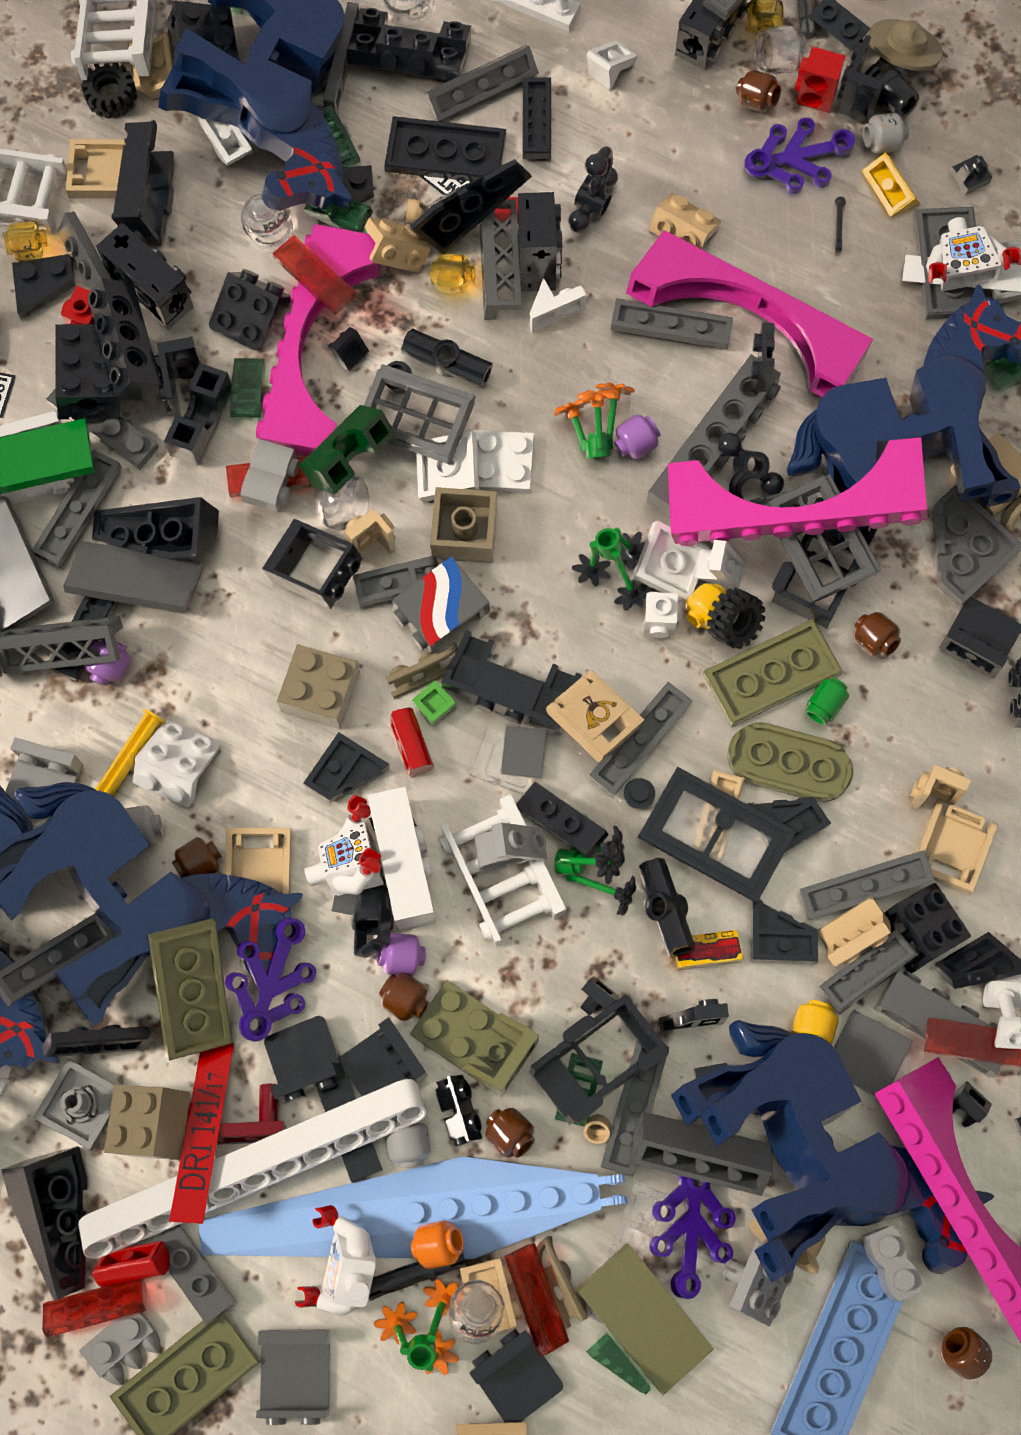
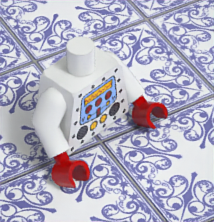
[926,217,1021,292]
[304,795,384,896]
[295,1205,376,1316]

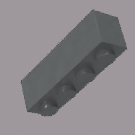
[874,971,1011,1077]
[632,1111,773,1196]

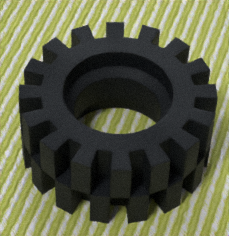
[81,62,137,119]
[707,588,766,649]

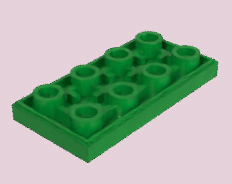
[0,418,95,494]

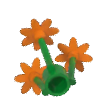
[554,382,635,458]
[374,1278,466,1375]

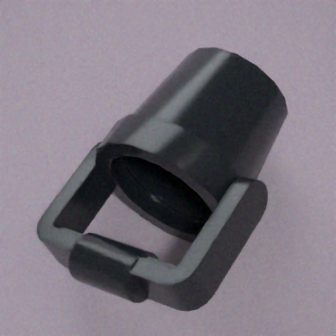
[864,57,920,118]
[351,885,394,958]

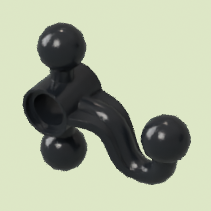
[568,146,618,233]
[718,433,784,499]

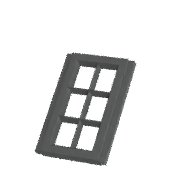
[364,364,476,465]
[764,474,881,603]

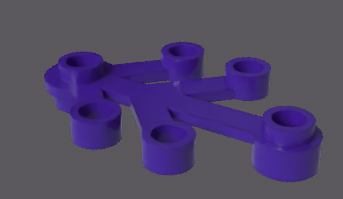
[744,118,855,194]
[225,918,316,1042]
[649,1175,736,1299]

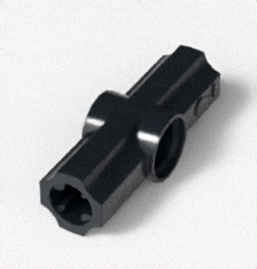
[401,328,493,388]
[639,857,695,958]

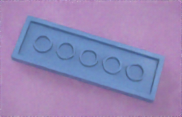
[770,1240,904,1435]

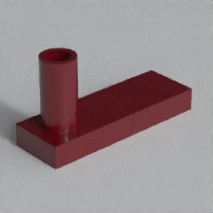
[185,1083,287,1145]

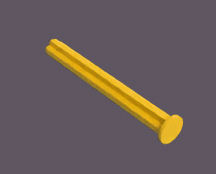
[96,709,166,796]

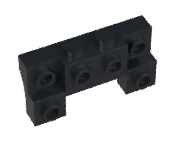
[348,8,471,80]
[441,630,582,732]

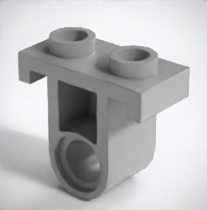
[475,823,547,871]

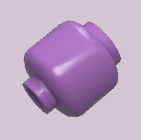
[614,414,661,460]
[84,638,131,686]
[376,933,426,976]

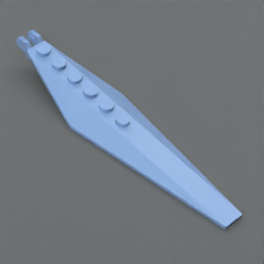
[199,1157,628,1259]

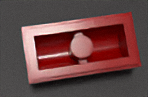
[389,707,434,778]
[92,1241,169,1287]

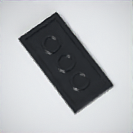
[384,116,506,182]

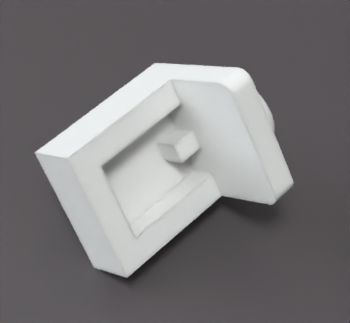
[643,592,678,638]

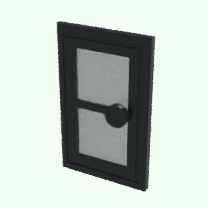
[637,766,796,904]

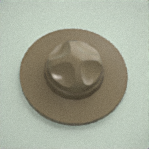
[868,19,943,71]

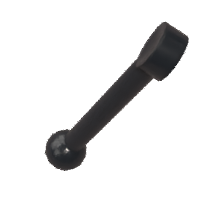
[835,196,846,252]

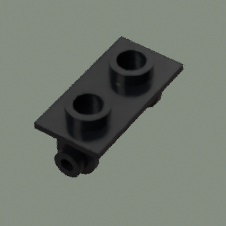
[808,0,870,51]
[435,1075,483,1147]

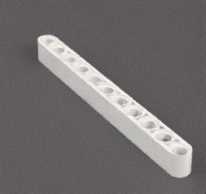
[78,1079,427,1259]

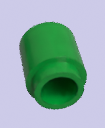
[805,678,850,726]

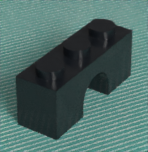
[164,363,233,466]

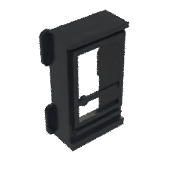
[111,120,174,247]
[772,497,877,629]
[529,994,669,1125]

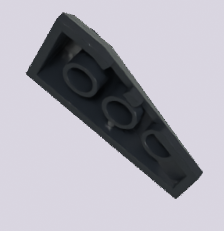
[410,159,532,255]
[92,497,219,560]
[1,1146,87,1300]

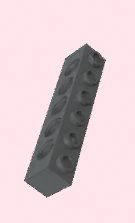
[647,354,781,518]

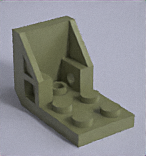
[410,980,539,1097]

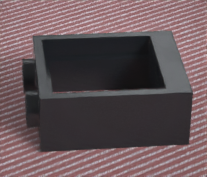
[262,518,363,609]

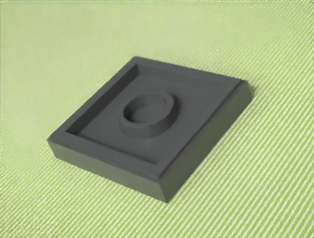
[834,1010,913,1097]

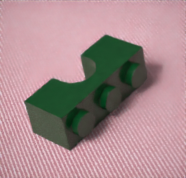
[299,405,396,495]

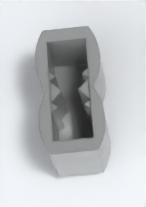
[240,439,300,512]
[863,1226,922,1302]

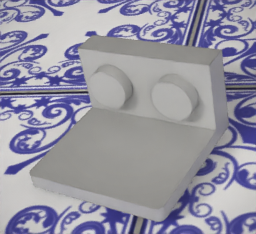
[5,737,83,819]

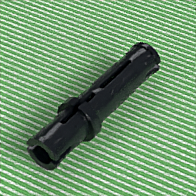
[369,1251,467,1301]

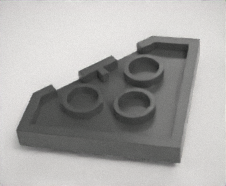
[933,484,1021,607]

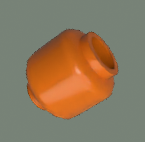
[411,1220,464,1269]

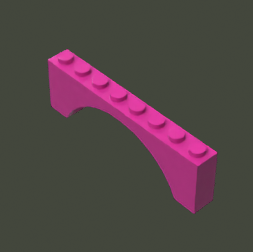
[256,224,381,458]
[626,230,873,397]
[668,437,927,547]
[874,1057,1021,1343]

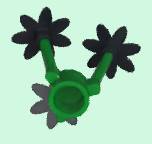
[572,528,651,611]
[554,826,637,916]

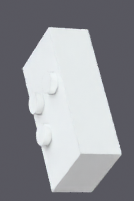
[367,787,436,932]

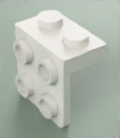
[133,720,220,808]

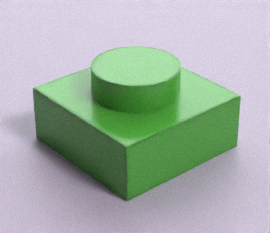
[412,680,456,726]

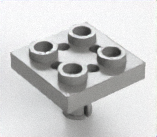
[33,1059,114,1151]
[723,1241,794,1327]

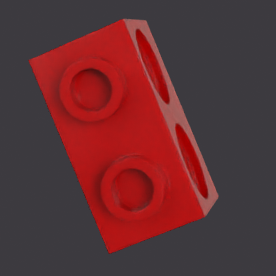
[794,46,846,113]

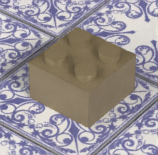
[430,487,497,562]
[277,644,360,729]
[104,1085,190,1160]

